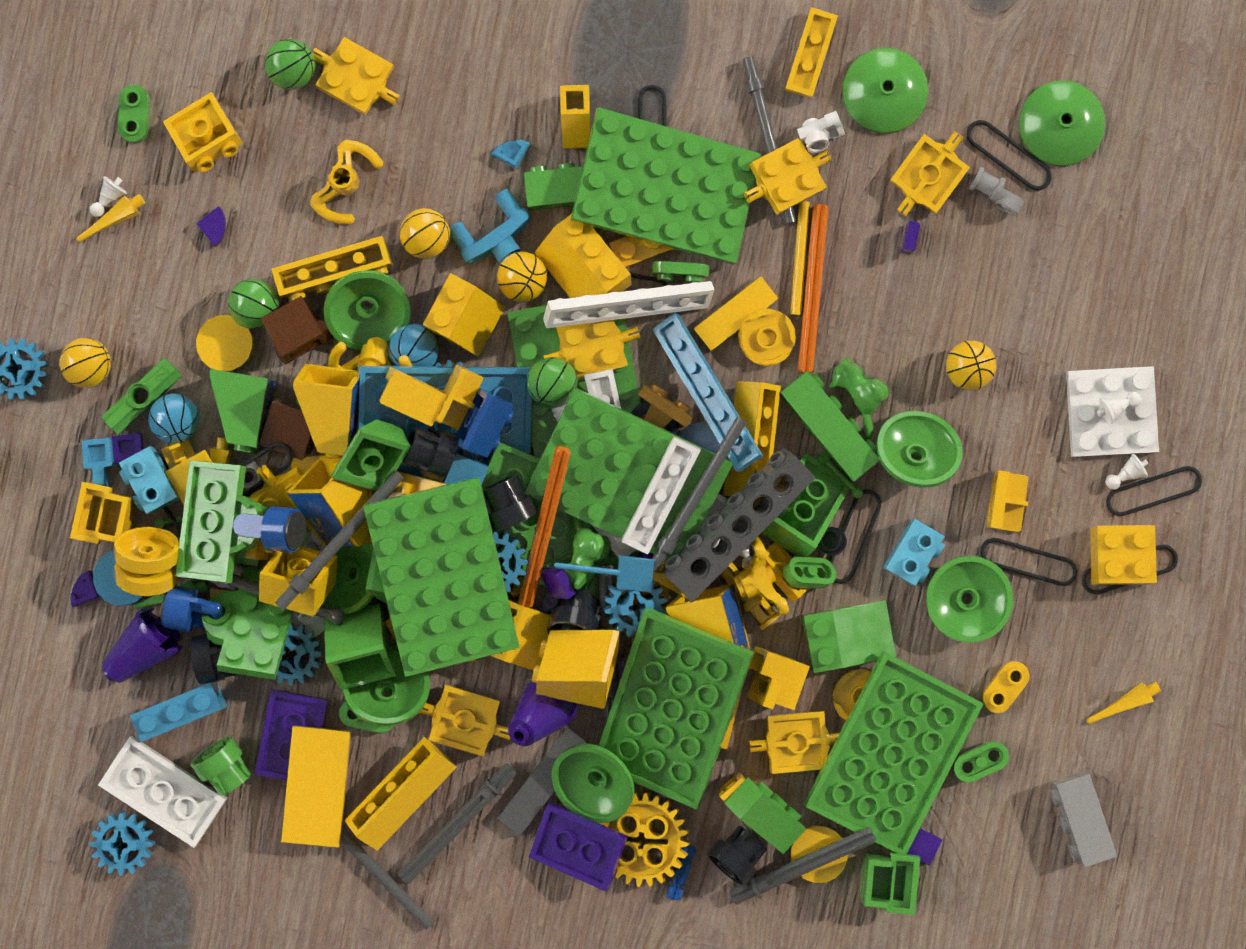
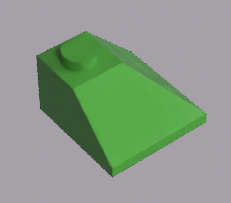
[332,419,411,491]

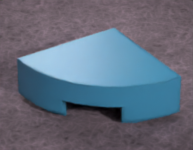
[491,140,530,170]

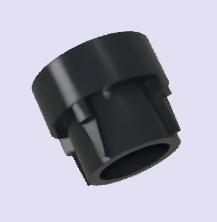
[402,426,458,482]
[482,475,539,532]
[547,589,601,634]
[191,634,239,685]
[707,826,767,887]

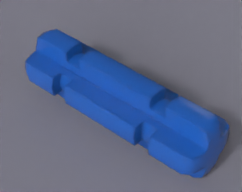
[666,845,696,900]

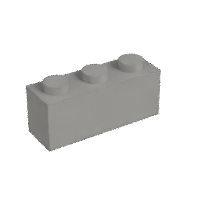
[1050,771,1118,868]

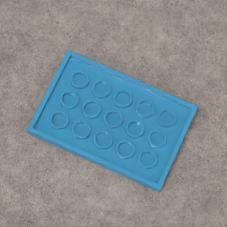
[357,366,532,483]

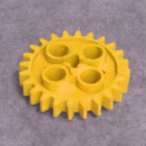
[599,792,690,887]

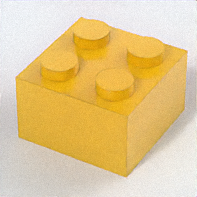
[1090,525,1157,585]
[259,546,338,617]

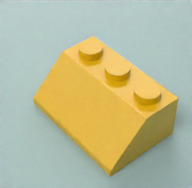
[534,214,632,298]

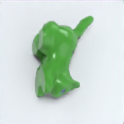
[829,358,889,439]
[564,516,611,590]

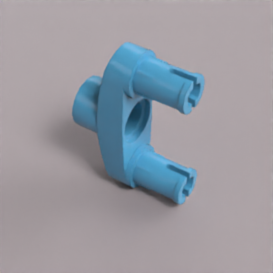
[450,189,532,264]

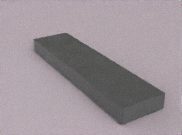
[497,727,589,836]

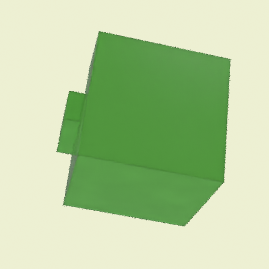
[860,853,920,915]

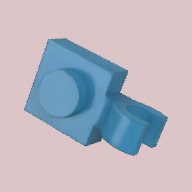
[82,438,115,487]

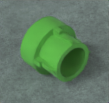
[191,736,251,796]

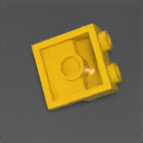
[163,92,243,173]

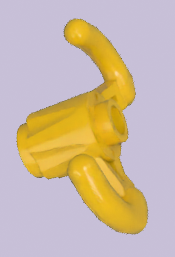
[310,139,383,224]
[328,337,412,371]
[733,537,789,615]

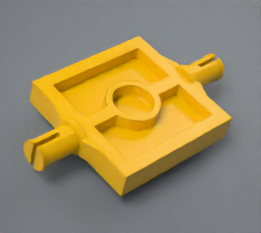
[312,37,400,116]
[889,131,970,217]
[744,137,831,215]
[544,320,640,381]
[249,465,311,530]
[419,684,510,757]
[748,711,840,774]

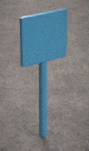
[554,556,655,592]

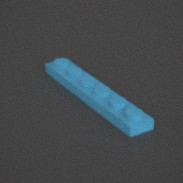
[652,313,763,472]

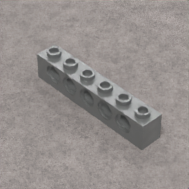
[661,448,815,602]

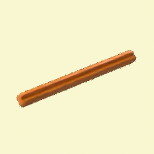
[798,204,829,373]
[518,446,571,607]

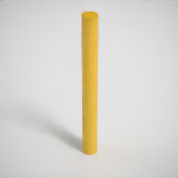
[790,201,810,316]

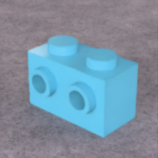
[119,446,180,514]
[883,519,945,586]

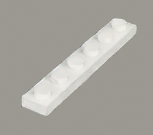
[543,281,714,328]

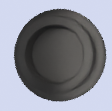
[818,527,847,556]

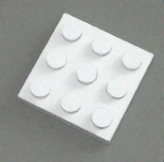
[1066,366,1159,457]

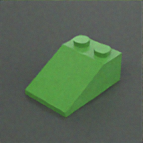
[762,452,853,557]
[801,600,896,673]

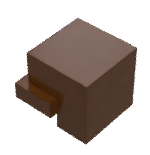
[261,296,333,365]
[259,398,315,460]

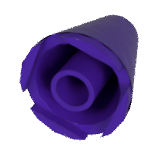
[102,606,183,683]
[508,681,578,747]

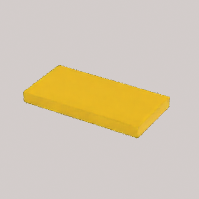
[281,726,351,848]

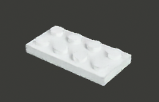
[98,736,228,848]

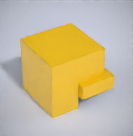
[70,482,137,544]
[746,646,810,710]

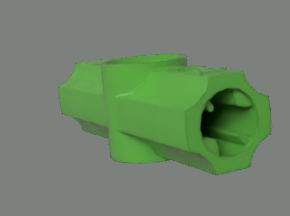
[101,358,183,435]

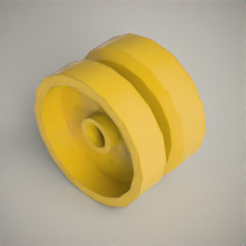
[114,527,180,596]

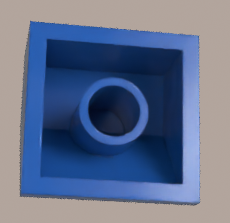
[454,387,514,457]

